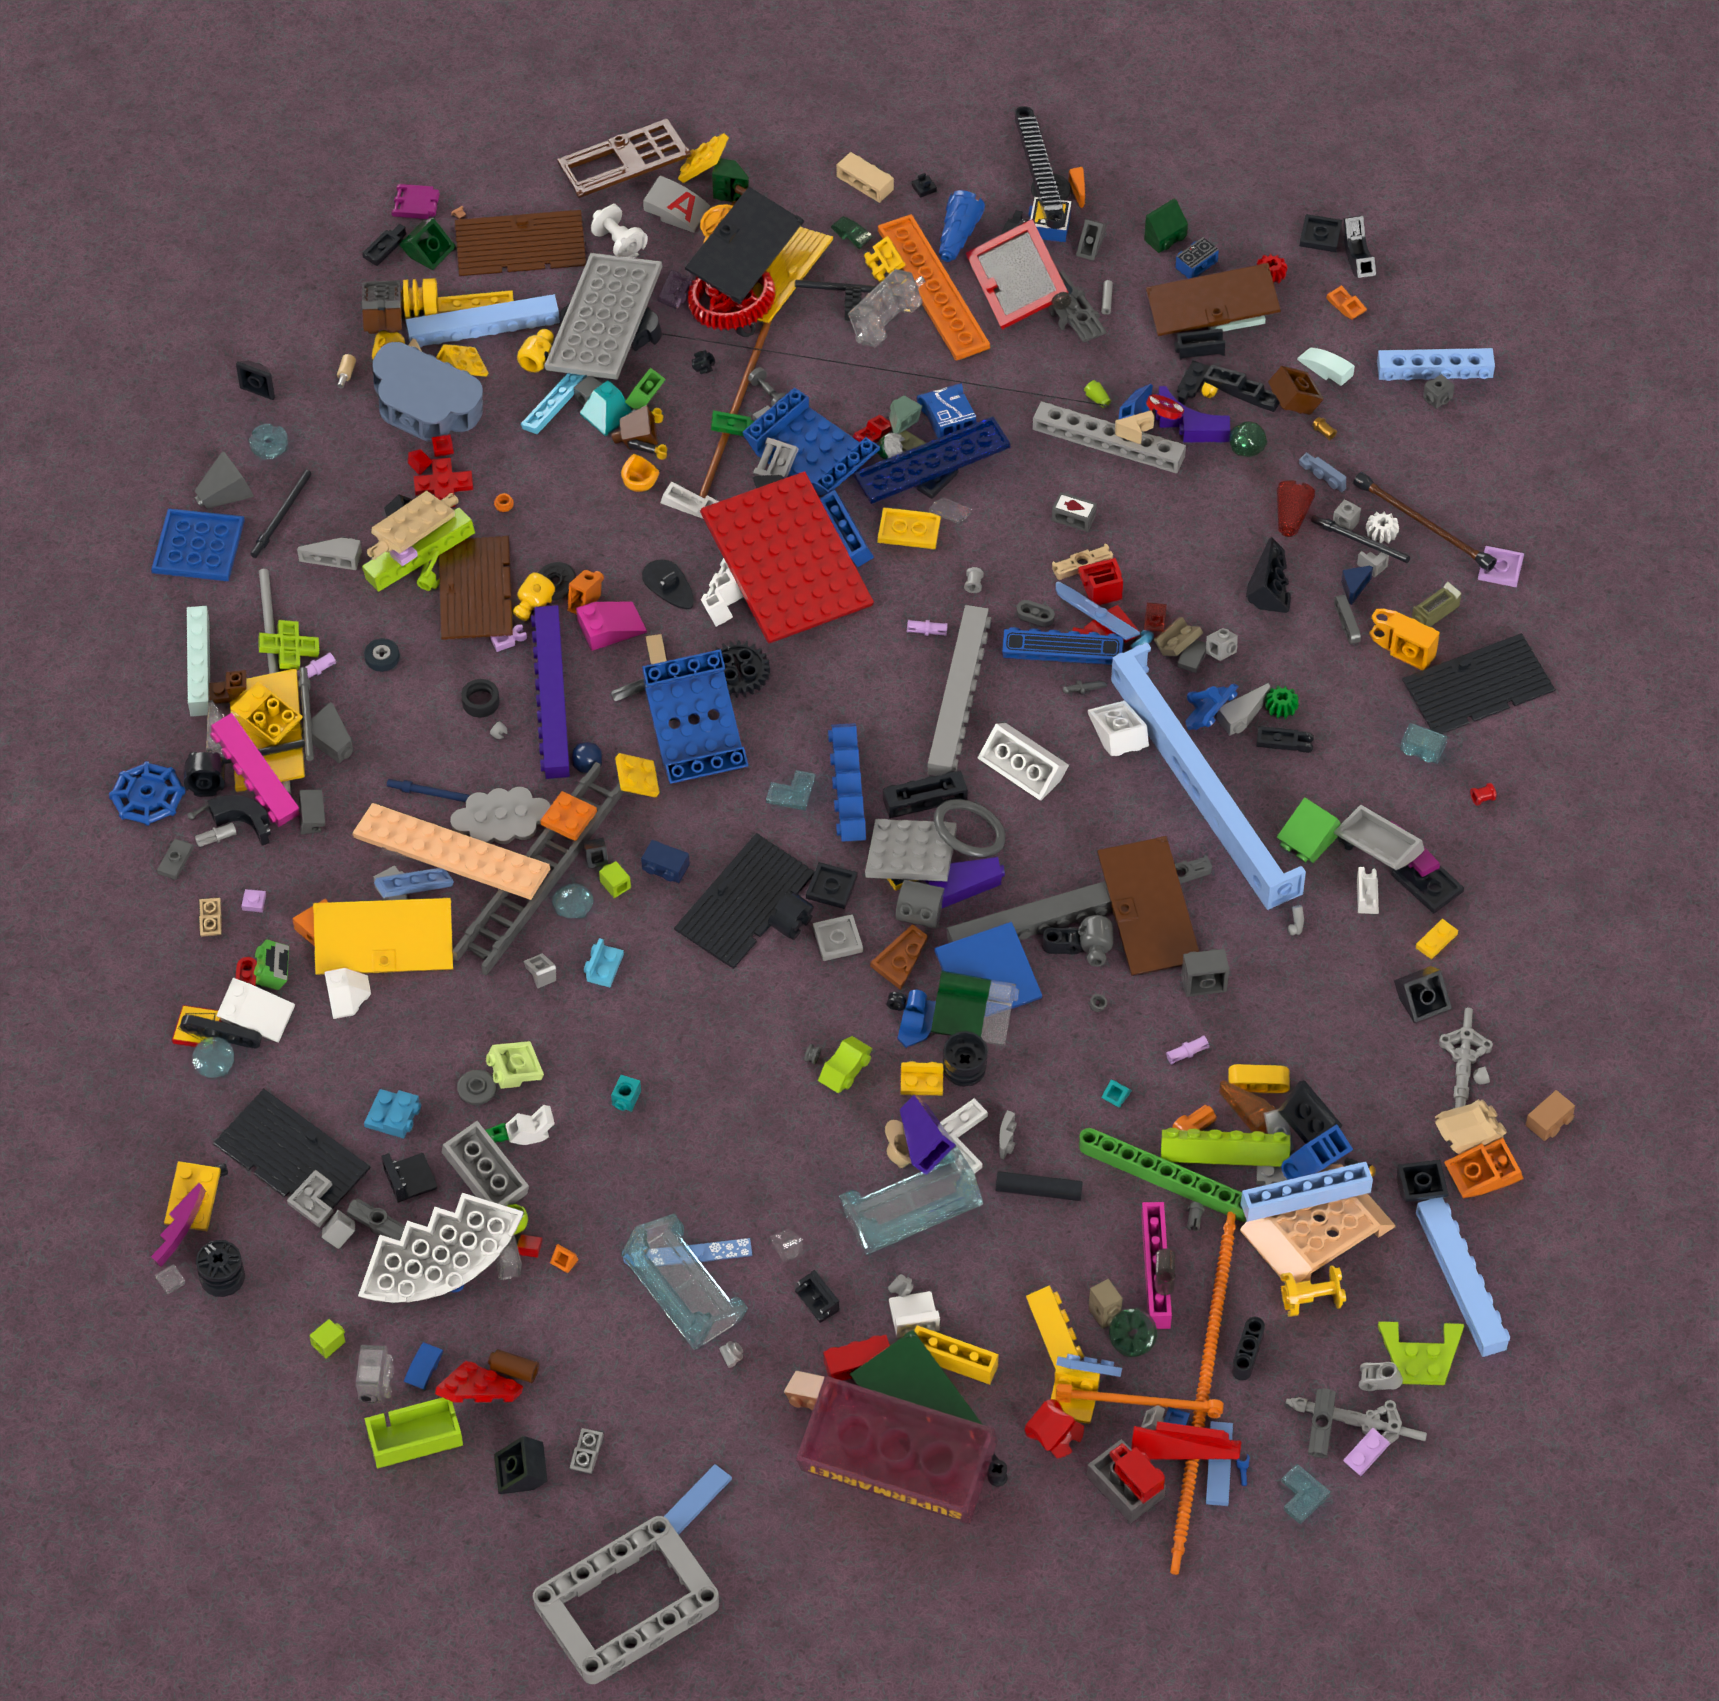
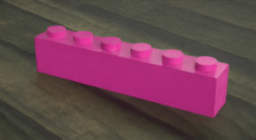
[210,713,299,827]
[1141,1202,1172,1329]

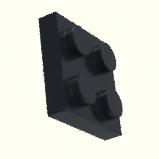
[1299,214,1343,252]
[806,862,858,909]

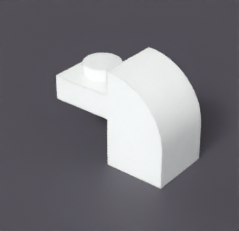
[505,1105,554,1145]

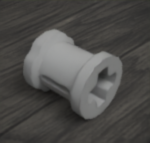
[964,567,984,593]

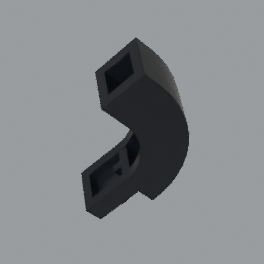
[1343,215,1376,278]
[208,795,271,846]

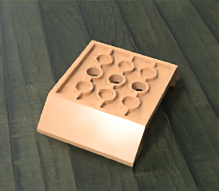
[1240,1164,1395,1283]

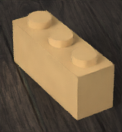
[837,152,894,203]

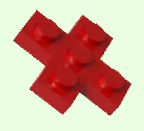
[414,458,473,507]

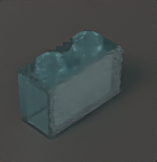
[1400,723,1448,764]

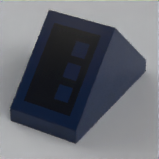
[1341,565,1373,605]

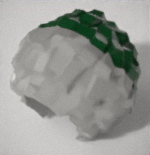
[877,433,907,463]

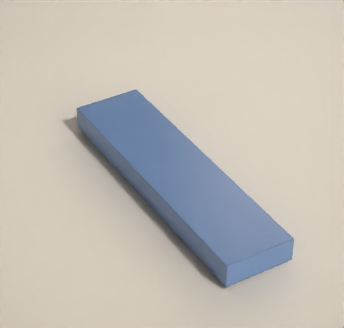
[374,868,454,898]
[1206,1421,1233,1506]
[658,1464,732,1535]

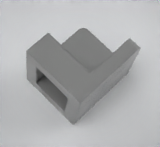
[1357,551,1389,577]
[322,1210,355,1249]

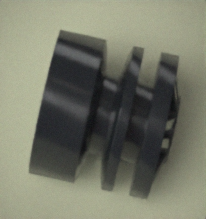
[943,1031,988,1087]
[196,1240,245,1297]

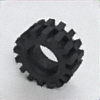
[845,286,861,321]

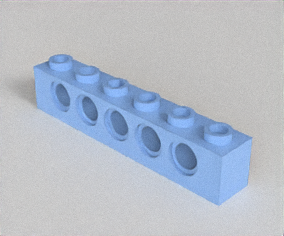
[1377,348,1495,381]

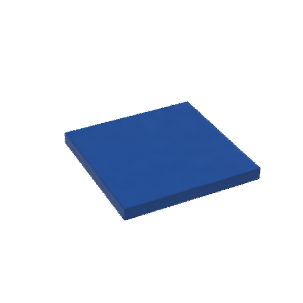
[151,509,245,581]
[934,922,1042,1018]

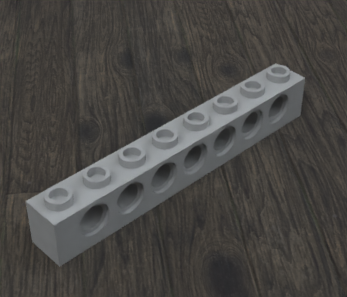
[1033,401,1186,473]

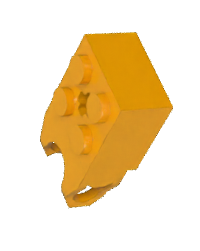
[1369,609,1440,670]

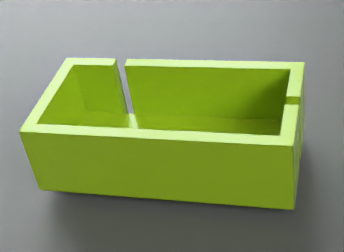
[364,1397,463,1468]

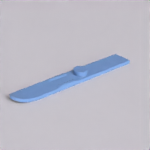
[1056,582,1140,640]

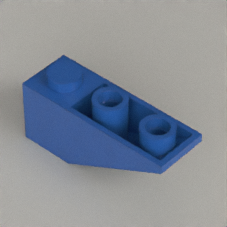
[1118,384,1153,420]

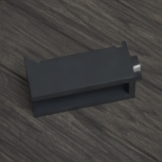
[1174,329,1225,360]

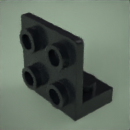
[381,1153,437,1203]

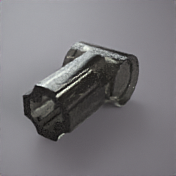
[1155,1249,1176,1296]

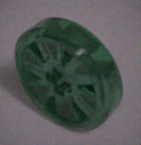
[1109,1308,1157,1357]

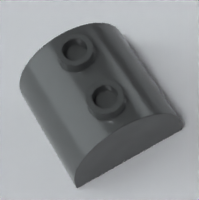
[896,880,945,929]

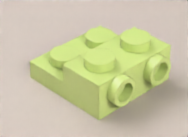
[486,1041,544,1089]

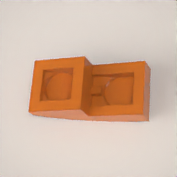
[1326,285,1367,320]

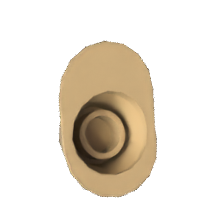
[885,1120,912,1168]

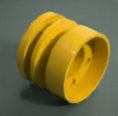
[401,278,438,319]

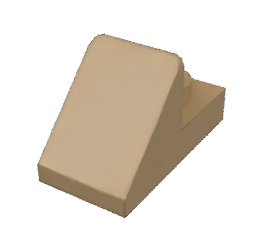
[1115,410,1154,444]

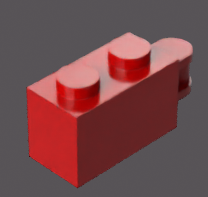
[1109,1443,1165,1504]

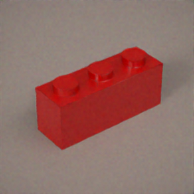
[823,1335,890,1383]

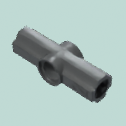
[347,1198,405,1241]
[1308,1388,1336,1458]

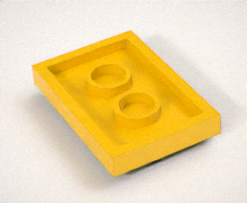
[678,133,729,183]
[878,508,941,549]
[164,1161,221,1231]

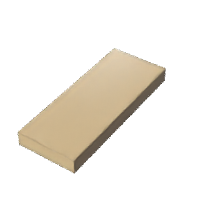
[646,634,667,664]

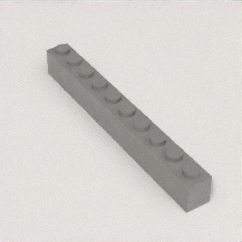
[928,605,992,776]

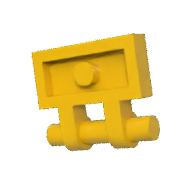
[864,236,906,283]

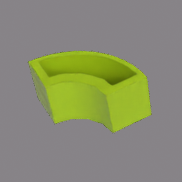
[818,1036,872,1093]

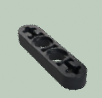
[180,1014,262,1049]

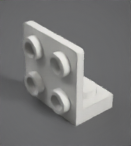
[889,1291,940,1338]

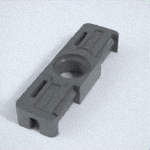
[1175,855,1212,884]

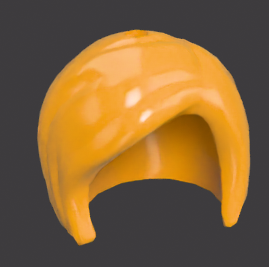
[621,454,659,492]

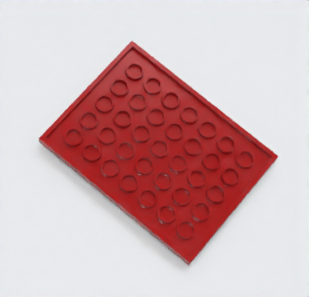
[700,471,874,644]

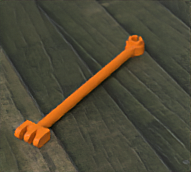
[1056,1384,1224,1418]

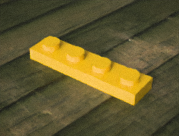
[437,291,514,314]

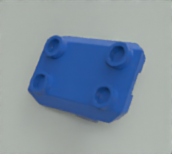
[1185,684,1239,730]

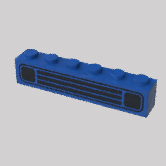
[1002,627,1124,665]

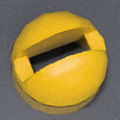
[1202,382,1218,398]

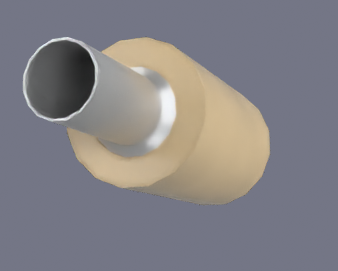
[337,354,356,388]

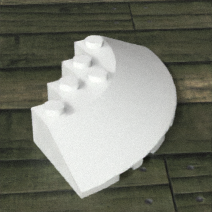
[358,1193,524,1303]

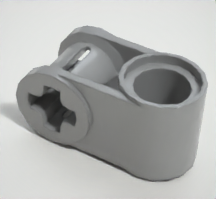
[1359,1362,1403,1391]

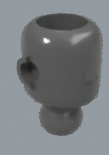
[1078,915,1113,967]

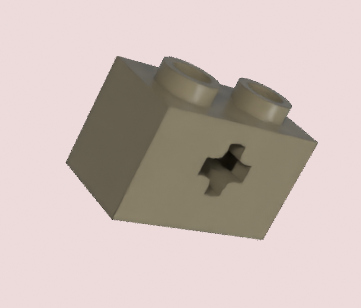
[1089,1279,1123,1329]

